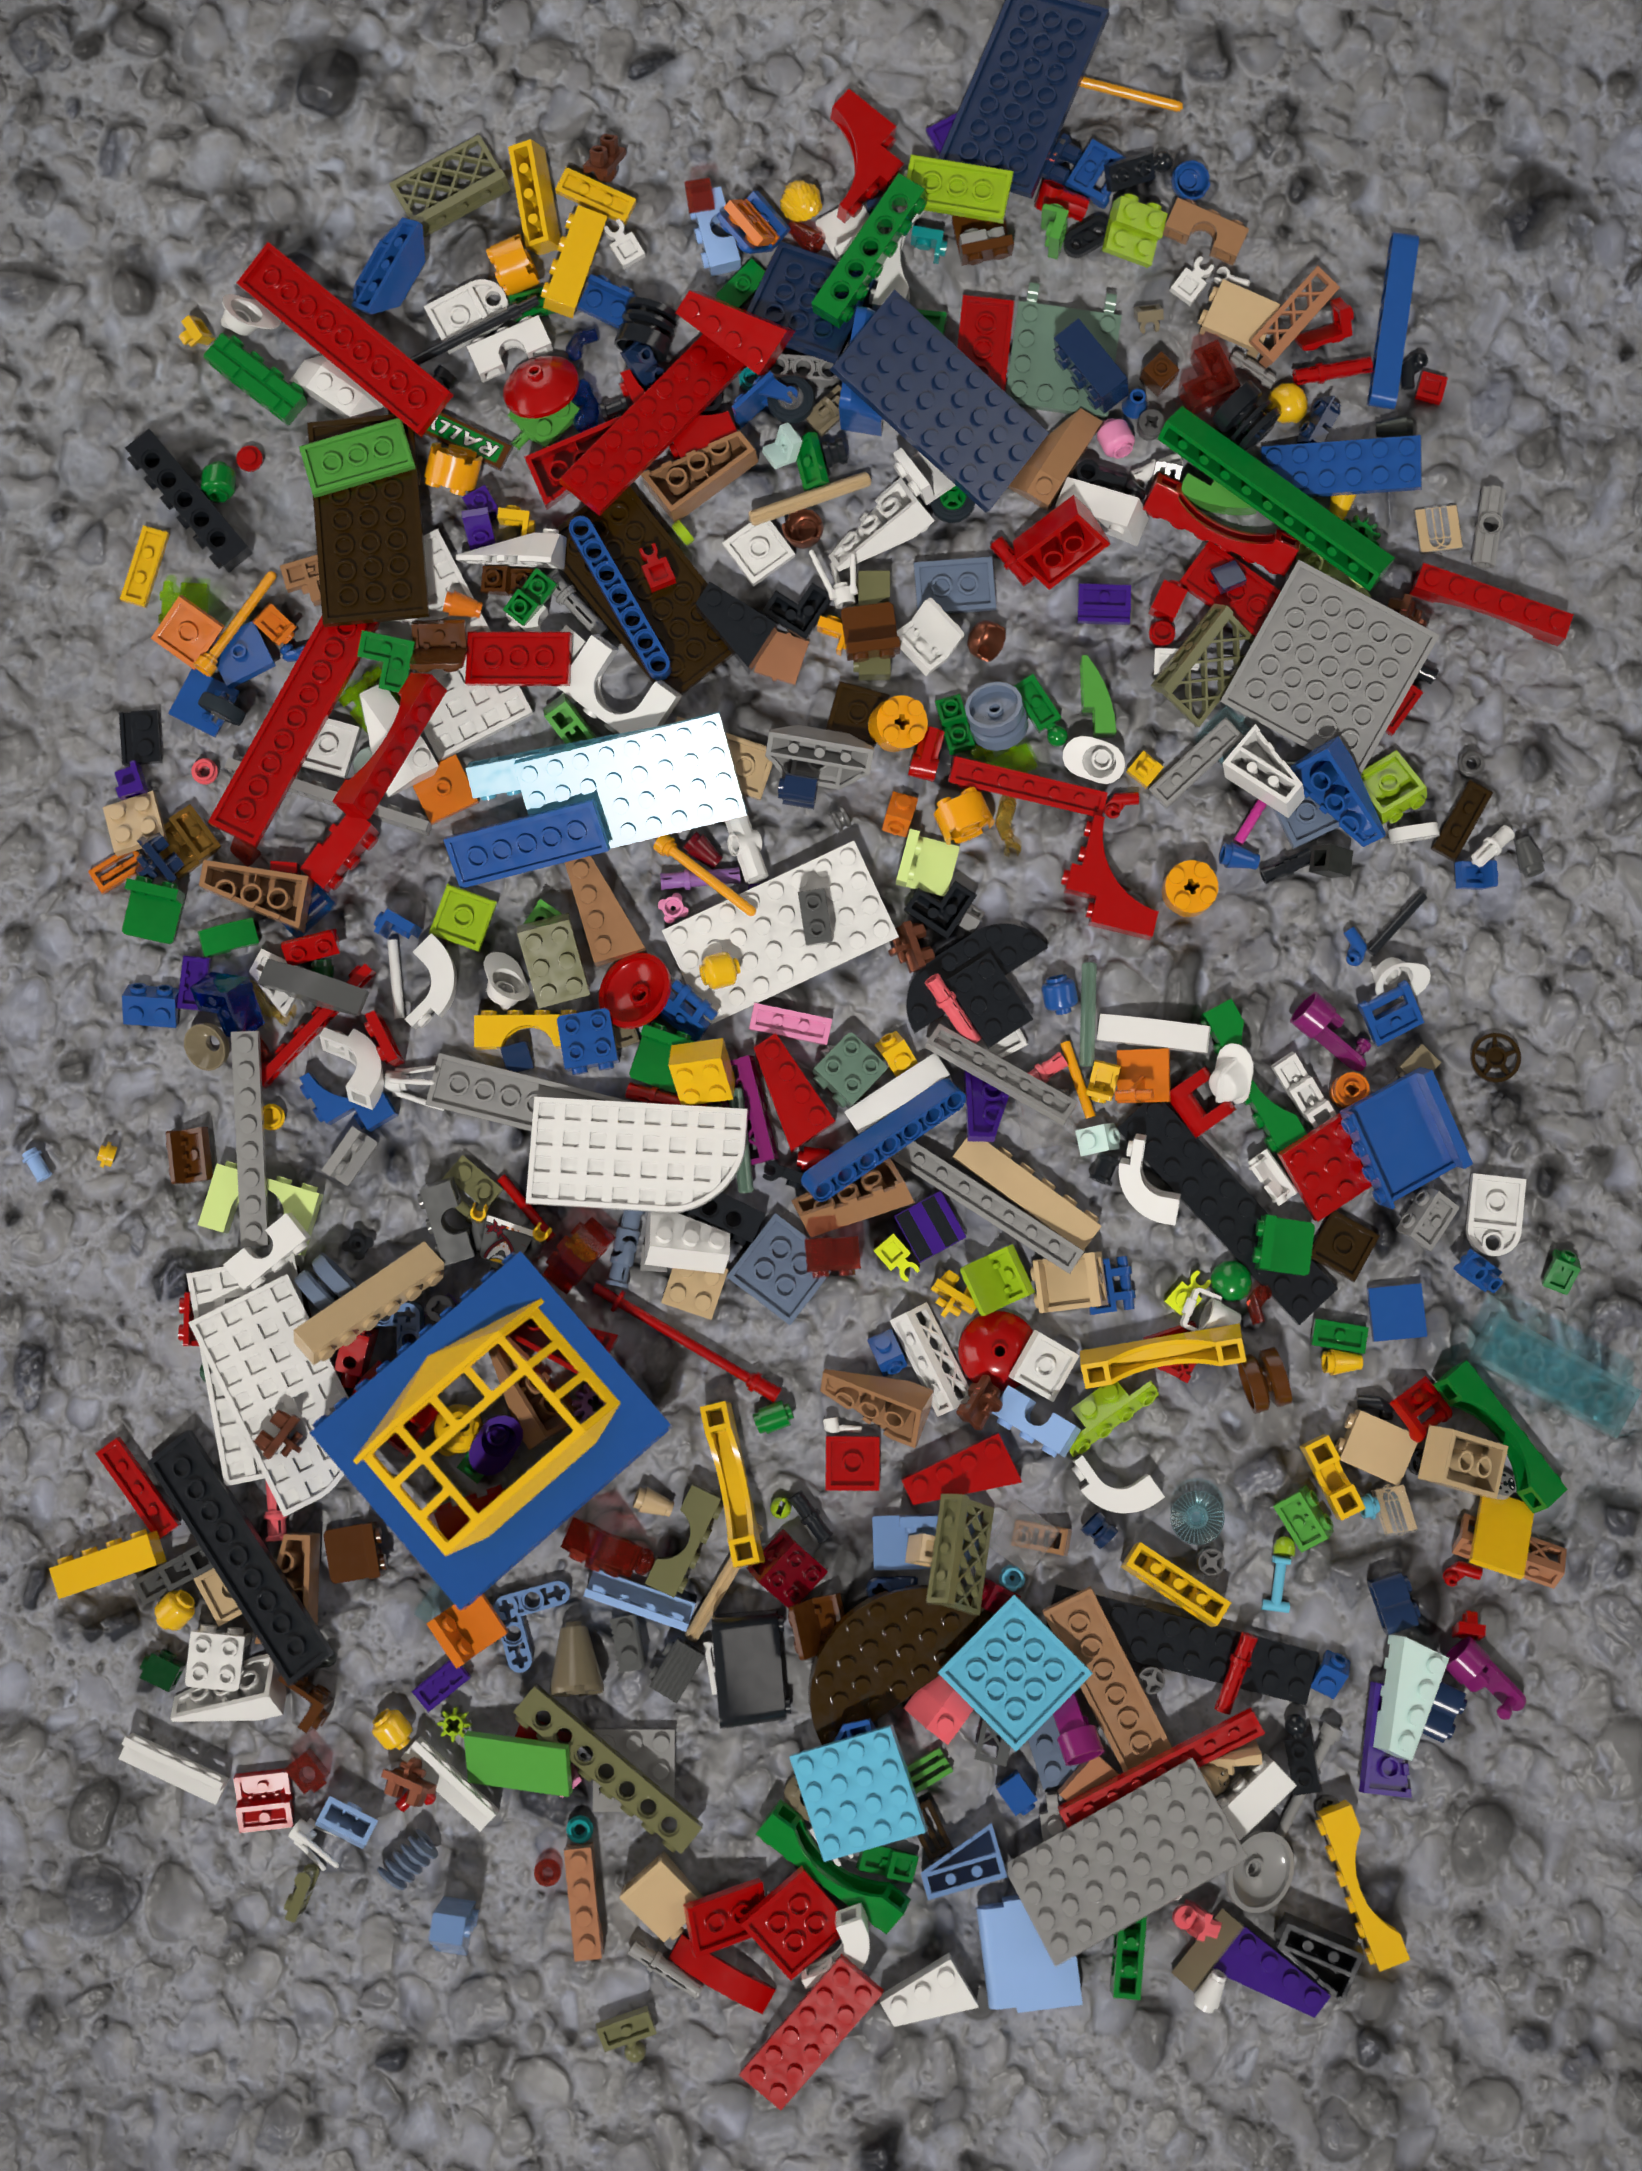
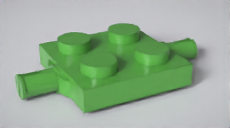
[508,402,582,451]

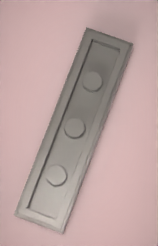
[1148,717,1244,809]

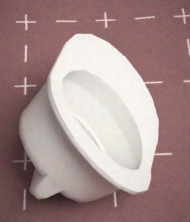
[221,294,281,336]
[1063,736,1125,784]
[484,952,530,1011]
[1371,957,1431,999]
[1209,1043,1254,1104]

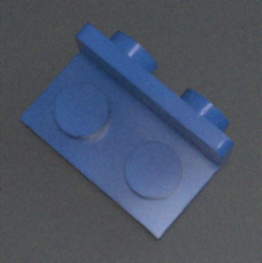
[577,274,637,329]
[374,909,423,939]

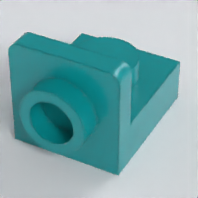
[911,226,948,264]

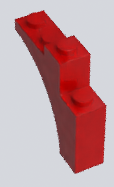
[830,88,904,223]
[618,369,737,460]
[1061,815,1159,940]

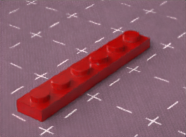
[948,756,1108,817]
[261,963,377,1089]

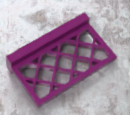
[706,1055,779,1166]

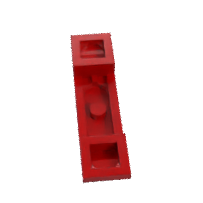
[668,1933,776,2014]

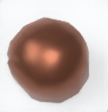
[782,509,824,549]
[967,620,1006,662]

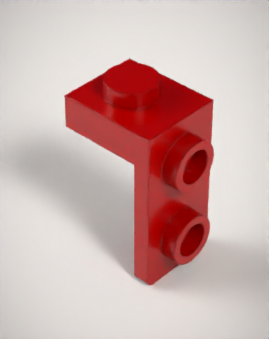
[1295,297,1354,351]

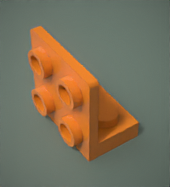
[426,1593,509,1669]

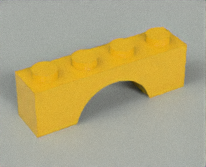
[474,1010,576,1050]

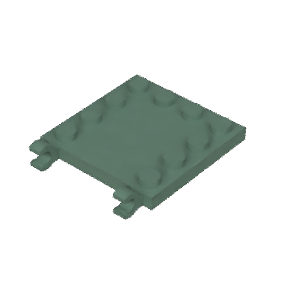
[1006,282,1122,419]

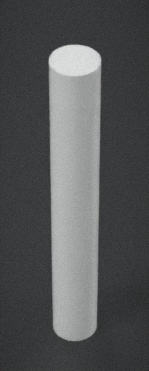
[387,939,405,1020]

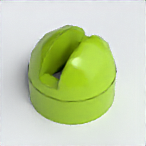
[770,1497,792,1519]
[1273,1536,1296,1557]

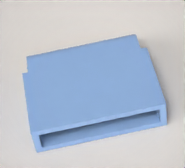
[976,1894,1083,2013]

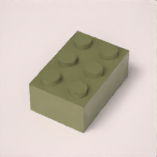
[517,913,590,1009]

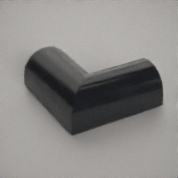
[762,583,833,641]
[904,881,977,940]

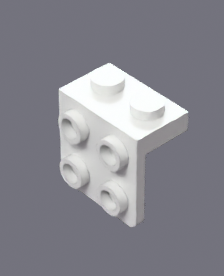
[816,204,885,261]
[893,447,956,505]
[897,598,964,676]
[185,1624,251,1691]

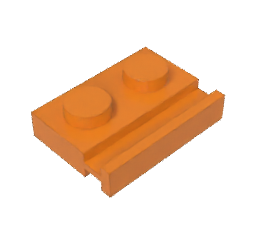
[723,199,780,247]

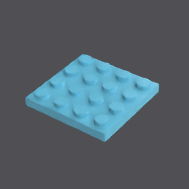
[938,1594,1093,1752]
[789,1724,928,1862]

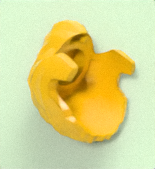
[780,180,822,222]

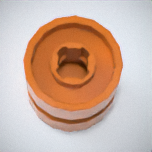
[1329,1072,1370,1109]

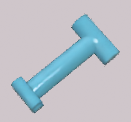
[1261,1555,1292,1613]

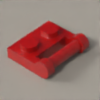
[1389,1376,1453,1443]

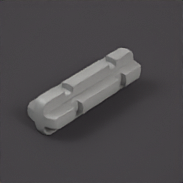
[1229,350,1277,389]

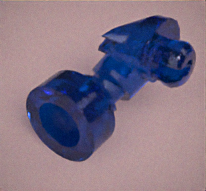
[571,379,599,433]

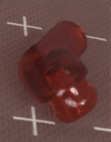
[1246,1285,1272,1325]

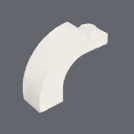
[404,933,457,1030]
[319,1028,384,1110]
[1119,1133,1181,1226]
[1072,1454,1165,1513]
[802,1903,870,1989]

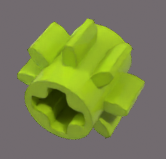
[437,1706,472,1742]

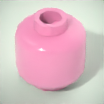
[1097,418,1135,459]

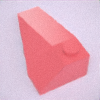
[903,1675,973,1745]

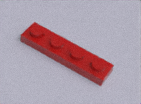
[95,1437,181,1540]

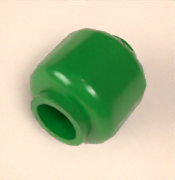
[201,461,236,503]

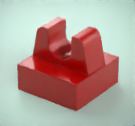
[1452,1610,1486,1642]

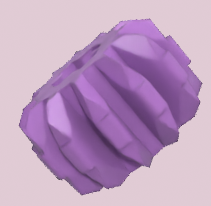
[572,1384,605,1424]

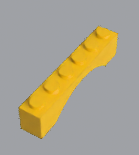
[1080,1323,1247,1389]
[699,1401,765,1568]
[1315,1799,1410,1972]

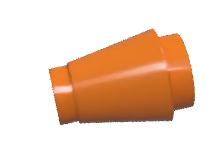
[443,590,483,618]

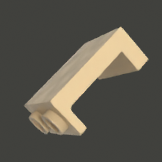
[1198,279,1280,359]
[1030,1252,1108,1313]
[1335,1409,1418,1486]

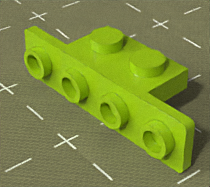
[1069,1381,1159,1457]

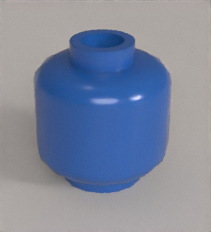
[1041,974,1078,1015]

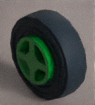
[930,486,975,523]

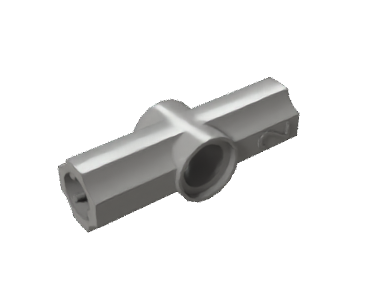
[1471,485,1506,569]

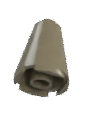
[550,1621,604,1697]

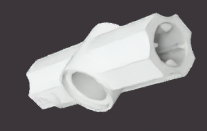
[725,814,768,884]

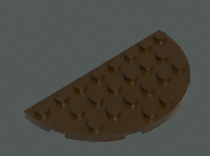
[808,1585,994,1745]

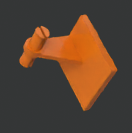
[1115,1048,1171,1103]

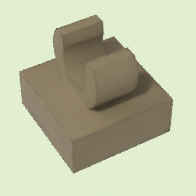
[1133,304,1164,334]

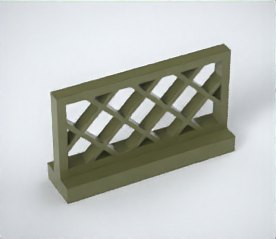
[389,134,511,238]
[1151,604,1255,727]
[926,1494,994,1615]

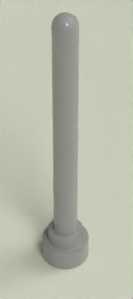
[1275,1721,1344,1838]

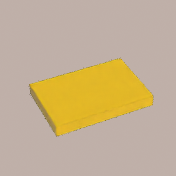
[1469,1496,1534,1580]

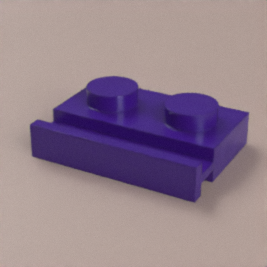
[1077,584,1131,625]

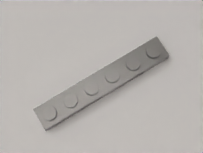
[925,1024,1078,1126]

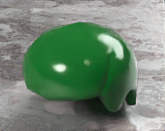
[1211,1261,1252,1303]

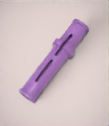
[660,867,741,890]

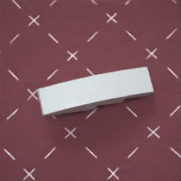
[1097,1014,1211,1053]
[1271,1052,1337,1131]
[844,1053,951,1134]

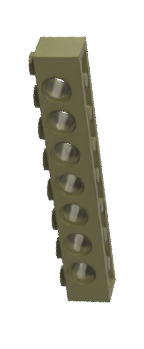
[513,1684,703,1854]

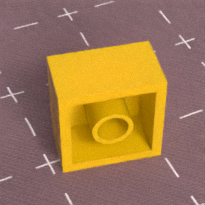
[668,1038,736,1106]

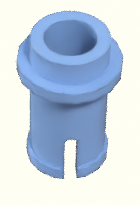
[22,1147,53,1183]

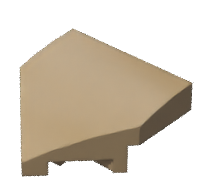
[1205,1739,1262,1775]

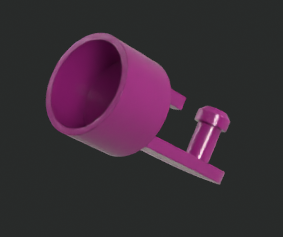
[1290,992,1372,1071]
[1445,1636,1526,1720]
[1053,1692,1104,1766]

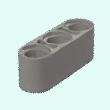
[770,354,841,389]

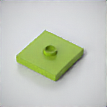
[429,884,498,952]

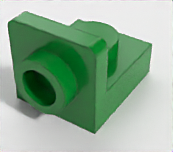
[1541,1249,1581,1295]

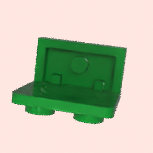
[122,876,186,944]
[629,1022,694,1093]
[1252,1215,1315,1276]

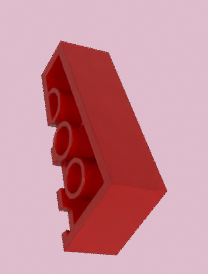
[675,290,795,375]

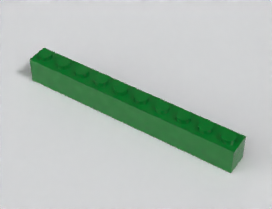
[1157,406,1395,591]

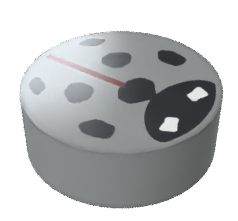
[1497,1471,1516,1500]

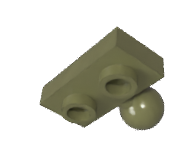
[596,2005,657,2063]

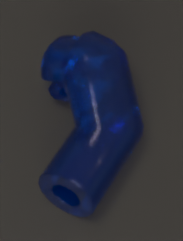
[566,328,599,361]

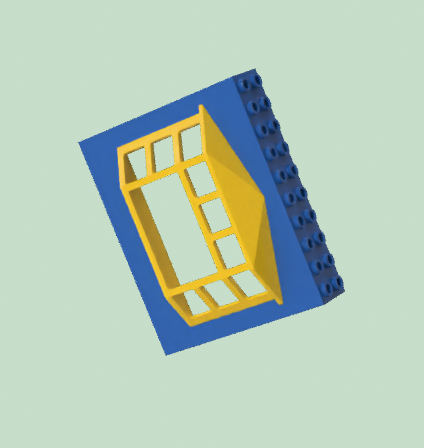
[310,1251,673,1610]

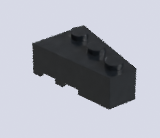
[1274,1912,1365,2004]

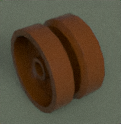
[1237,1347,1292,1414]

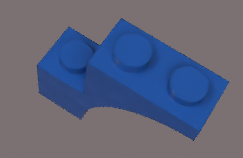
[299,1072,399,1132]

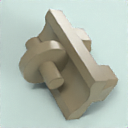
[805,385,841,437]

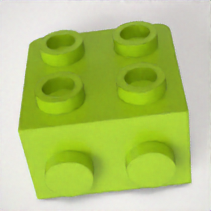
[960,1244,1035,1316]

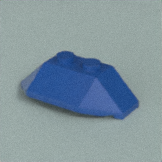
[351,217,425,314]

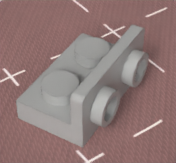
[322,1126,378,1186]
[1396,1186,1460,1252]

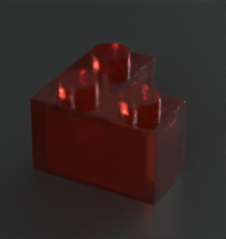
[1178,339,1241,415]
[543,1217,616,1295]
[804,1236,861,1278]
[560,1517,643,1578]

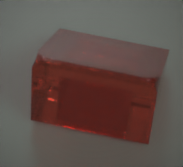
[684,178,715,214]
[230,837,261,867]

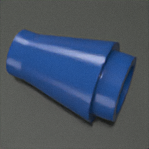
[1122,389,1148,419]
[1219,842,1260,870]

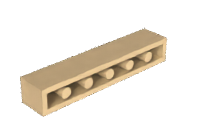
[952,1138,1102,1251]
[293,1241,444,1365]

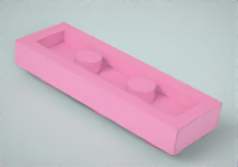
[749,1003,832,1046]

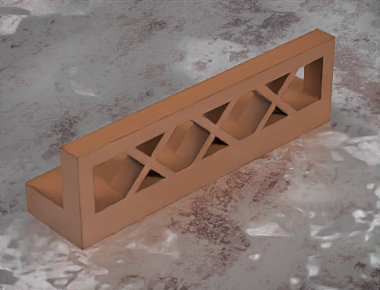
[1249,266,1340,368]
[1452,1513,1567,1589]

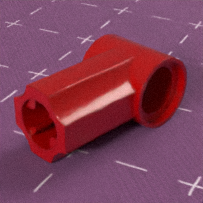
[1034,179,1090,222]
[908,726,945,782]

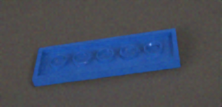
[1261,435,1422,497]
[443,798,610,889]

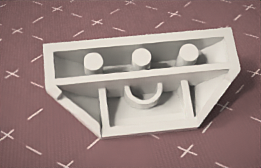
[290,355,389,419]

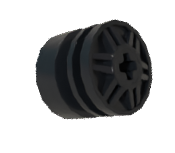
[614,297,679,362]
[1211,380,1282,451]

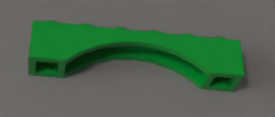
[1199,998,1307,1154]
[1433,1360,1568,1514]
[755,1799,911,1935]

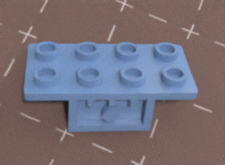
[872,1513,980,1571]

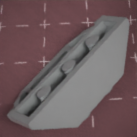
[765,725,874,790]

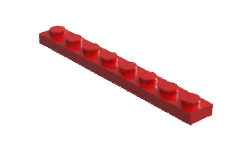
[1057,1707,1265,1828]

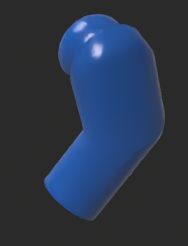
[280,643,306,662]
[1343,926,1367,966]

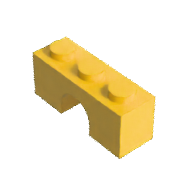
[1299,1434,1366,1521]

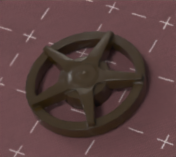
[1470,1033,1521,1083]

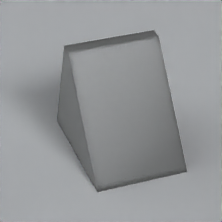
[959,905,985,933]

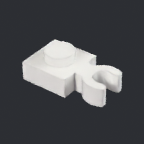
[604,219,646,270]
[1170,256,1214,306]

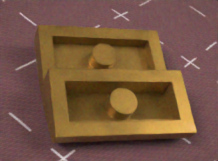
[159,804,221,880]

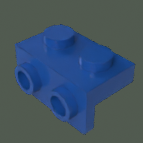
[122,983,179,1028]

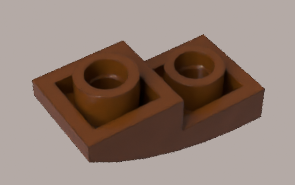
[481,566,535,596]

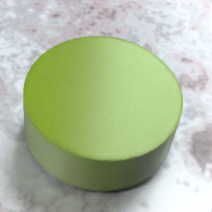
[672,519,695,545]

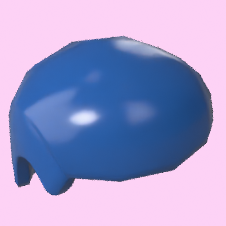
[1171,160,1211,201]

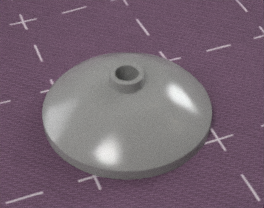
[1225,1830,1294,1913]

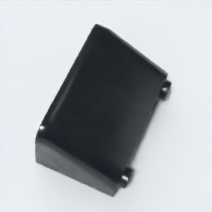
[711,1609,791,1729]

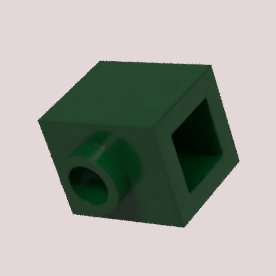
[139,1649,186,1692]

